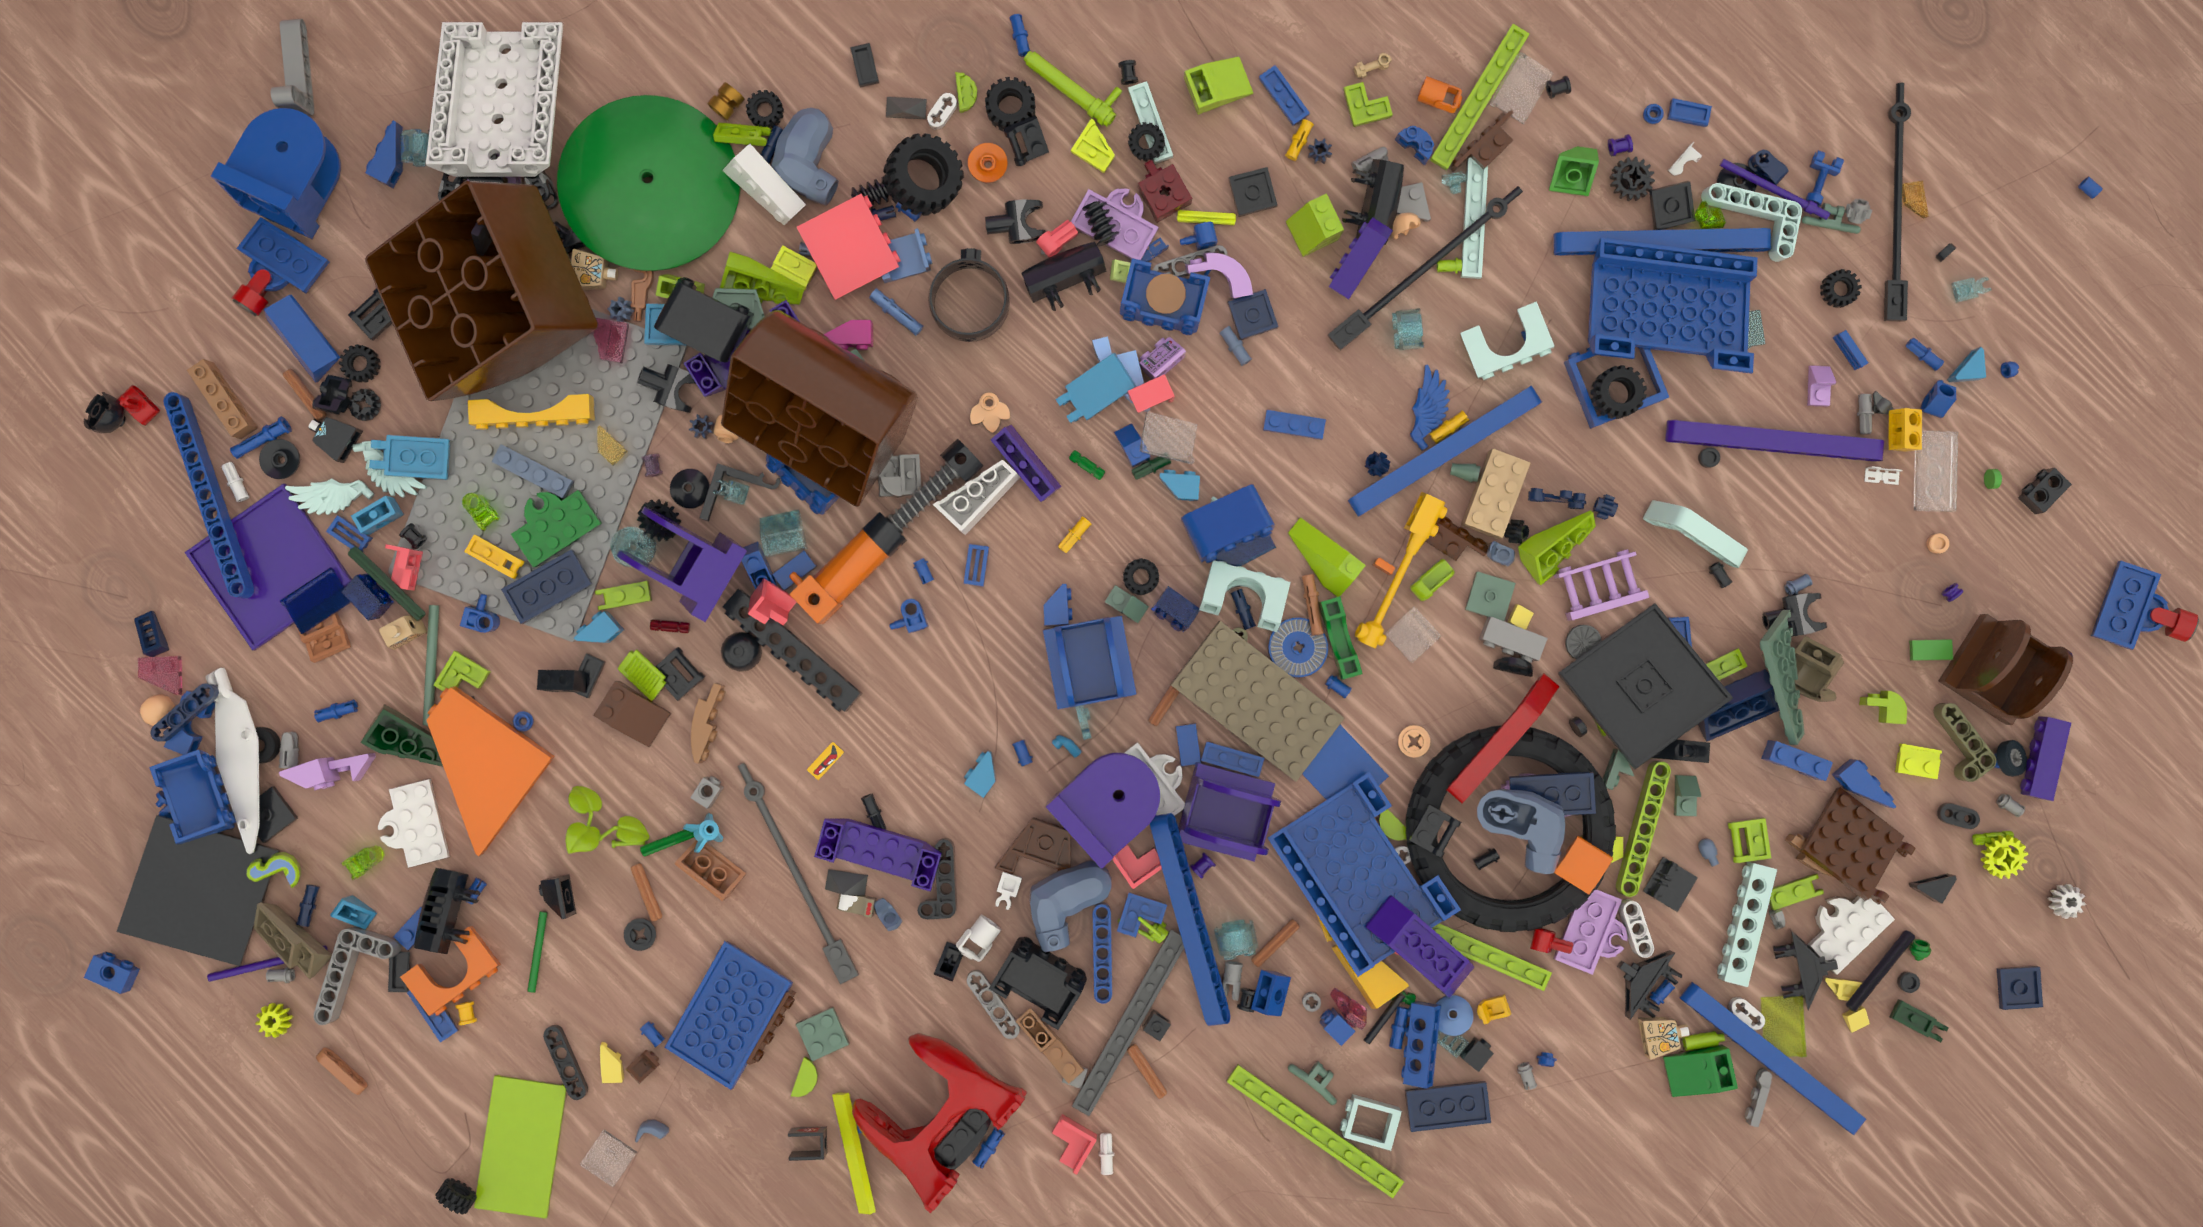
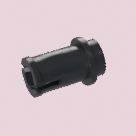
[1709,562,1733,588]
[1473,848,1500,871]

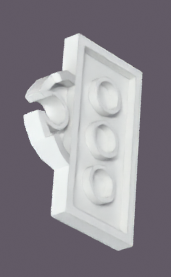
[1124,742,1185,816]
[378,779,450,868]
[1807,896,1895,975]

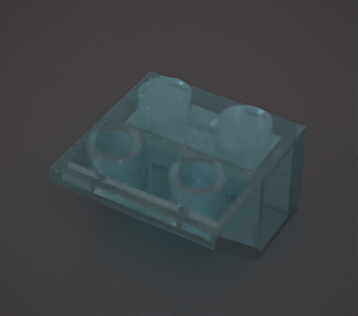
[760,510,808,557]

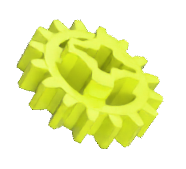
[1981,835,2028,879]

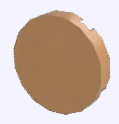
[1146,274,1186,314]

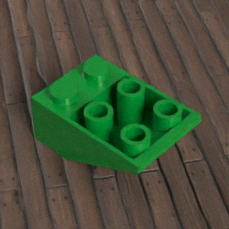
[1663,1044,1738,1097]

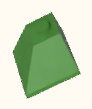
[1549,146,1599,196]

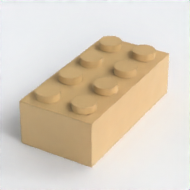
[1461,449,1530,539]

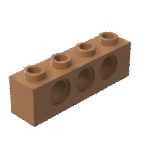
[187,359,258,439]

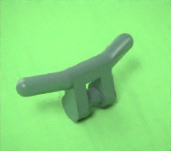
[1802,203,1861,234]
[1288,1061,1337,1105]

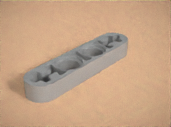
[1153,245,1227,277]
[967,970,1020,1039]

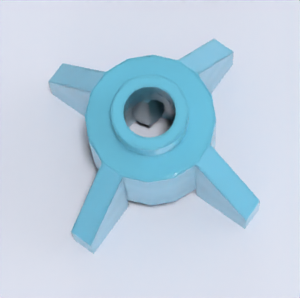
[683,813,723,853]

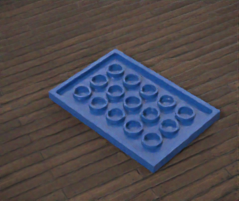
[664,941,793,1090]

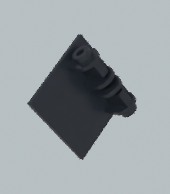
[1643,857,1698,912]

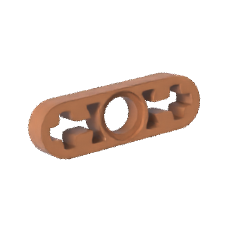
[316,1048,368,1095]

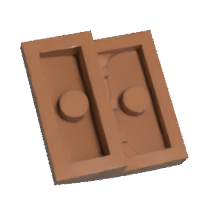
[296,608,351,663]

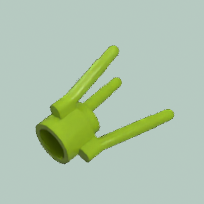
[1118,916,1169,944]

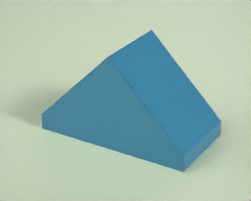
[1947,347,1986,382]
[330,895,377,930]

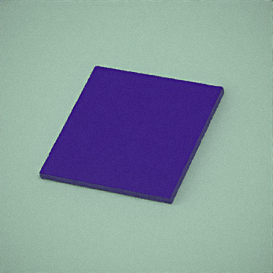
[184,483,354,651]

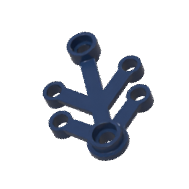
[1528,488,1587,509]

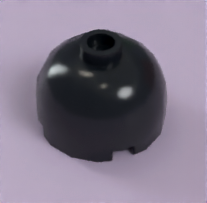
[84,392,126,434]
[721,632,762,672]

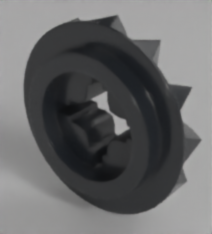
[348,389,381,421]
[624,918,657,951]

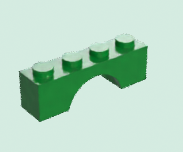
[1319,596,1363,680]

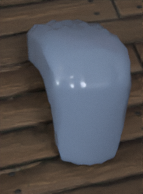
[1486,541,1515,566]
[874,898,902,931]
[635,1120,669,1143]

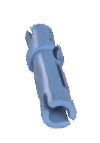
[869,288,924,336]

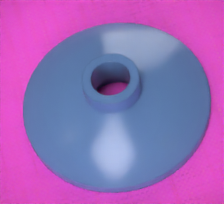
[1436,995,1473,1036]

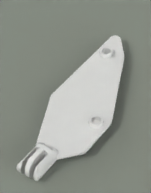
[205,668,259,854]

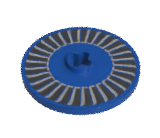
[1268,618,1328,678]

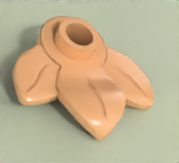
[970,393,1010,433]

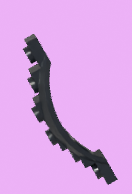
[934,1109,991,1170]

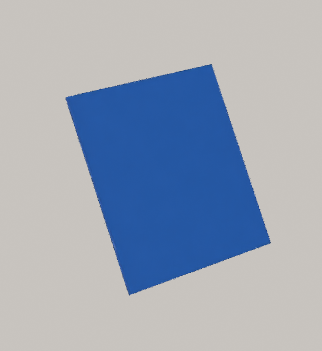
[1303,724,1389,800]

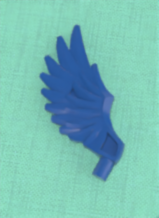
[1410,365,1450,451]

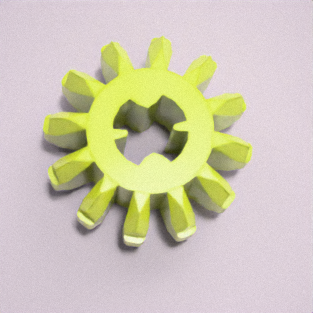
[255,1003,293,1038]

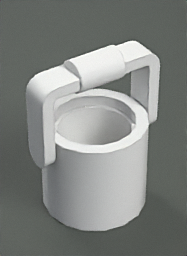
[956,914,1001,962]

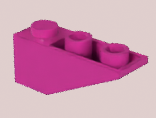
[824,320,873,350]

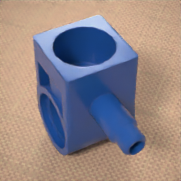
[1180,222,1218,251]
[1920,380,1956,418]
[460,594,500,633]
[889,599,929,633]

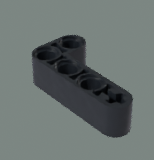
[917,838,957,920]

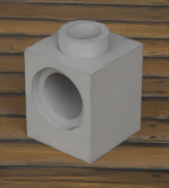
[690,776,724,809]

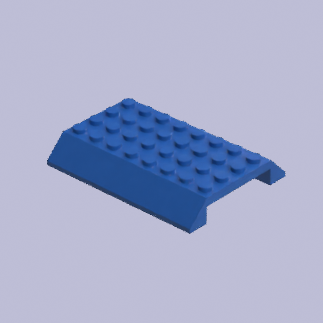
[1588,238,1758,374]
[1268,772,1461,977]

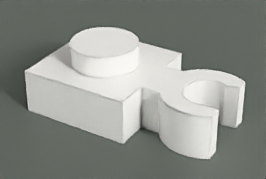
[996,871,1022,910]

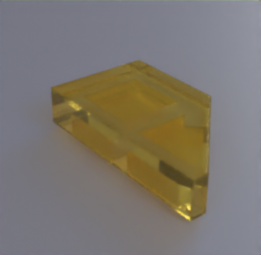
[1902,181,1929,219]
[597,425,628,466]

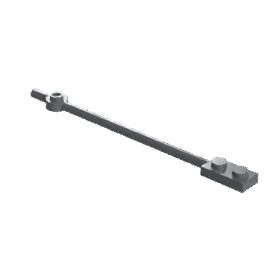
[737,763,859,985]

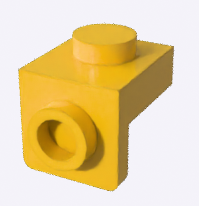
[1477,995,1512,1025]

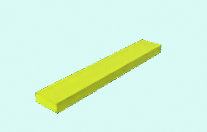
[832,1092,876,1214]

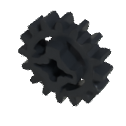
[1610,157,1655,201]
[637,499,681,542]

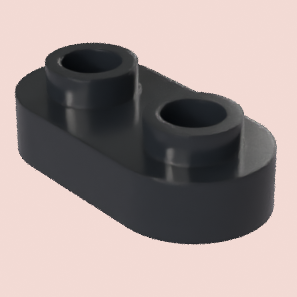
[1937,803,1980,829]

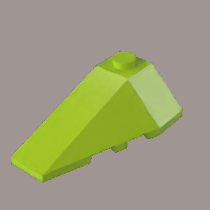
[720,252,805,305]
[1518,510,1596,585]
[1288,517,1366,597]

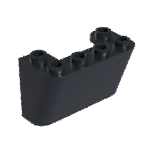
[989,937,1087,1030]

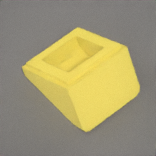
[1507,604,1534,630]
[1842,1006,1870,1033]

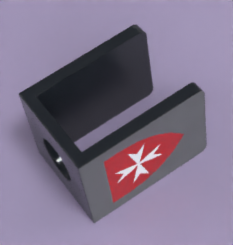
[788,1126,828,1161]

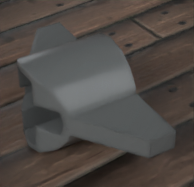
[1872,391,1894,415]

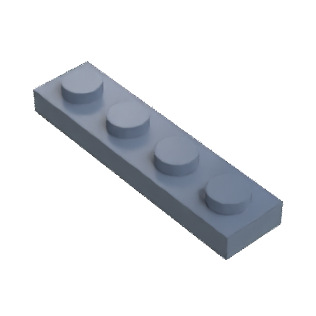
[492,444,574,499]

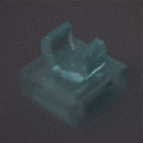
[1441,172,1467,194]

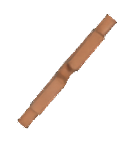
[631,269,654,322]

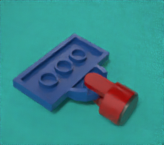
[232,217,329,317]
[2091,561,2199,650]

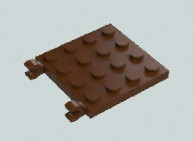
[1800,787,1916,905]

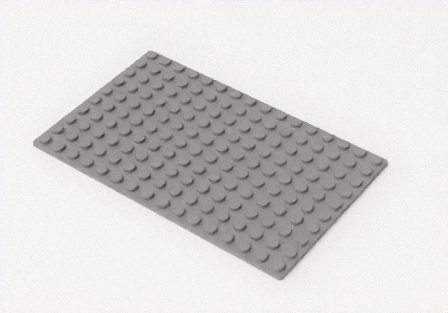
[388,309,687,642]

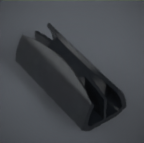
[1342,159,1404,245]
[1021,242,1107,311]
[414,868,480,954]

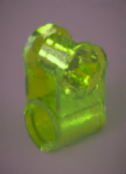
[462,493,501,531]
[341,846,384,880]

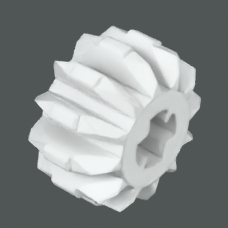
[2047,884,2087,919]

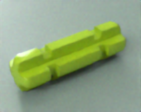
[1972,831,2014,846]

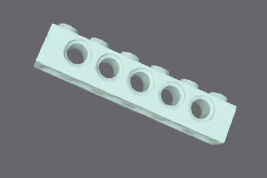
[1717,862,1777,987]

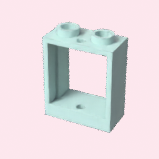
[1340,1094,1402,1151]

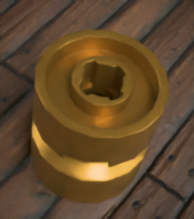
[707,82,745,121]

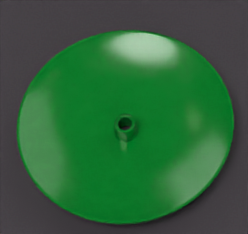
[557,95,740,271]

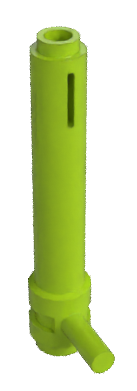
[1024,51,1122,127]

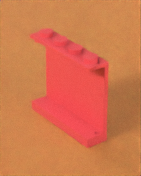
[797,193,901,300]

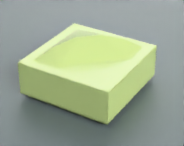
[1110,259,1131,283]

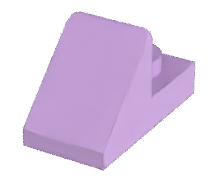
[1807,366,1836,407]
[328,753,376,781]

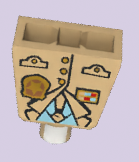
[571,249,618,290]
[379,615,427,650]
[1637,1017,1689,1060]

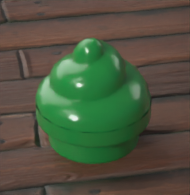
[1909,939,1931,961]

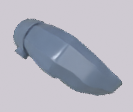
[771,108,839,205]
[1477,789,1565,874]
[1029,860,1112,952]

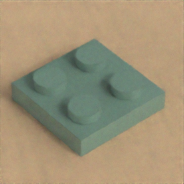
[796,1007,850,1061]

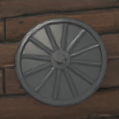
[1565,625,1602,659]

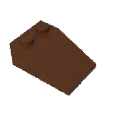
[593,681,671,747]

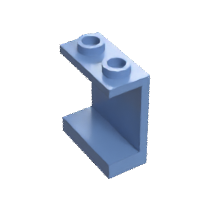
[882,228,933,283]

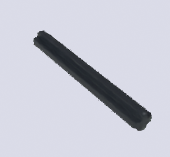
[1846,930,1915,1012]

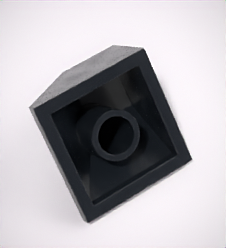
[539,874,577,919]

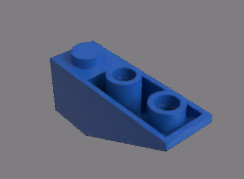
[365,120,403,188]
[741,541,777,590]
[1832,759,1896,808]

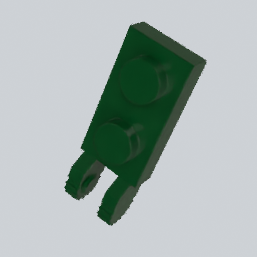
[1889,999,1949,1043]

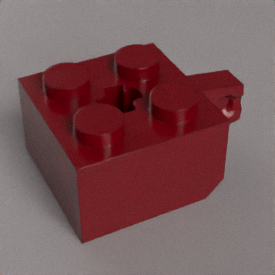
[1138,159,1193,223]

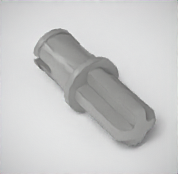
[1857,394,1874,435]

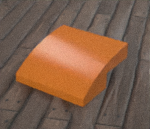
[1554,835,1613,894]

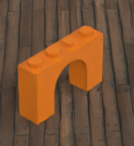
[400,926,501,1016]

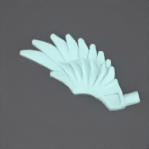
[352,441,427,498]
[285,479,375,515]

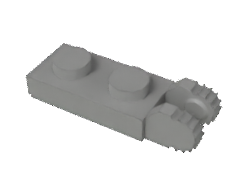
[1745,1068,1773,1127]

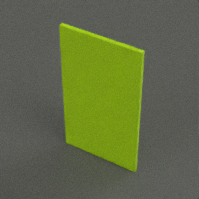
[474,1075,567,1219]

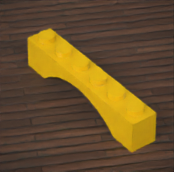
[468,394,595,430]

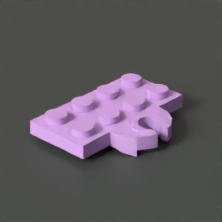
[1071,188,1159,260]
[1553,890,1628,975]

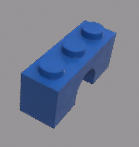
[164,691,215,755]
[1761,740,1833,781]

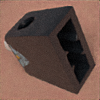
[308,417,363,463]

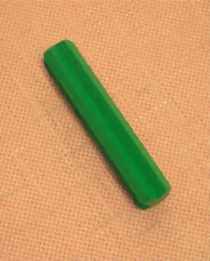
[640,830,694,857]

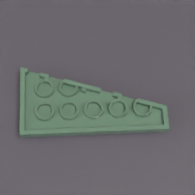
[1760,610,1805,745]

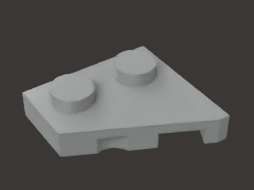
[1397,182,1431,222]

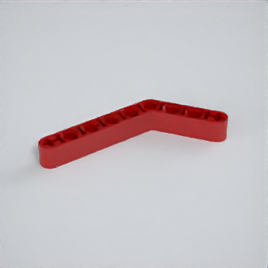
[1446,673,1560,803]

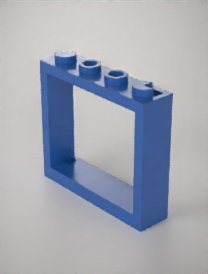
[1564,347,1669,429]

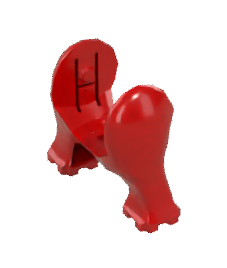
[852,1033,1027,1213]

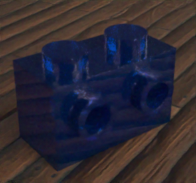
[342,574,394,621]
[1151,586,1200,632]

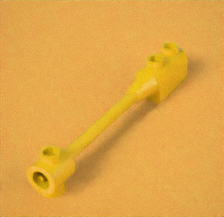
[1355,492,1447,649]

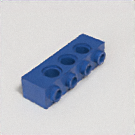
[1401,1001,1441,1089]

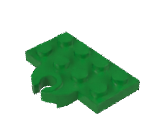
[511,490,602,568]

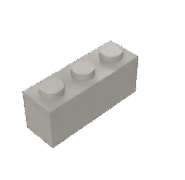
[1479,617,1548,663]

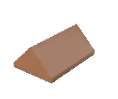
[675,840,746,901]

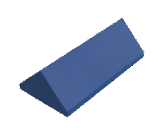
[264,295,340,383]

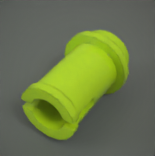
[1437,258,1462,274]

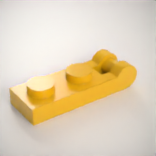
[464,534,525,579]

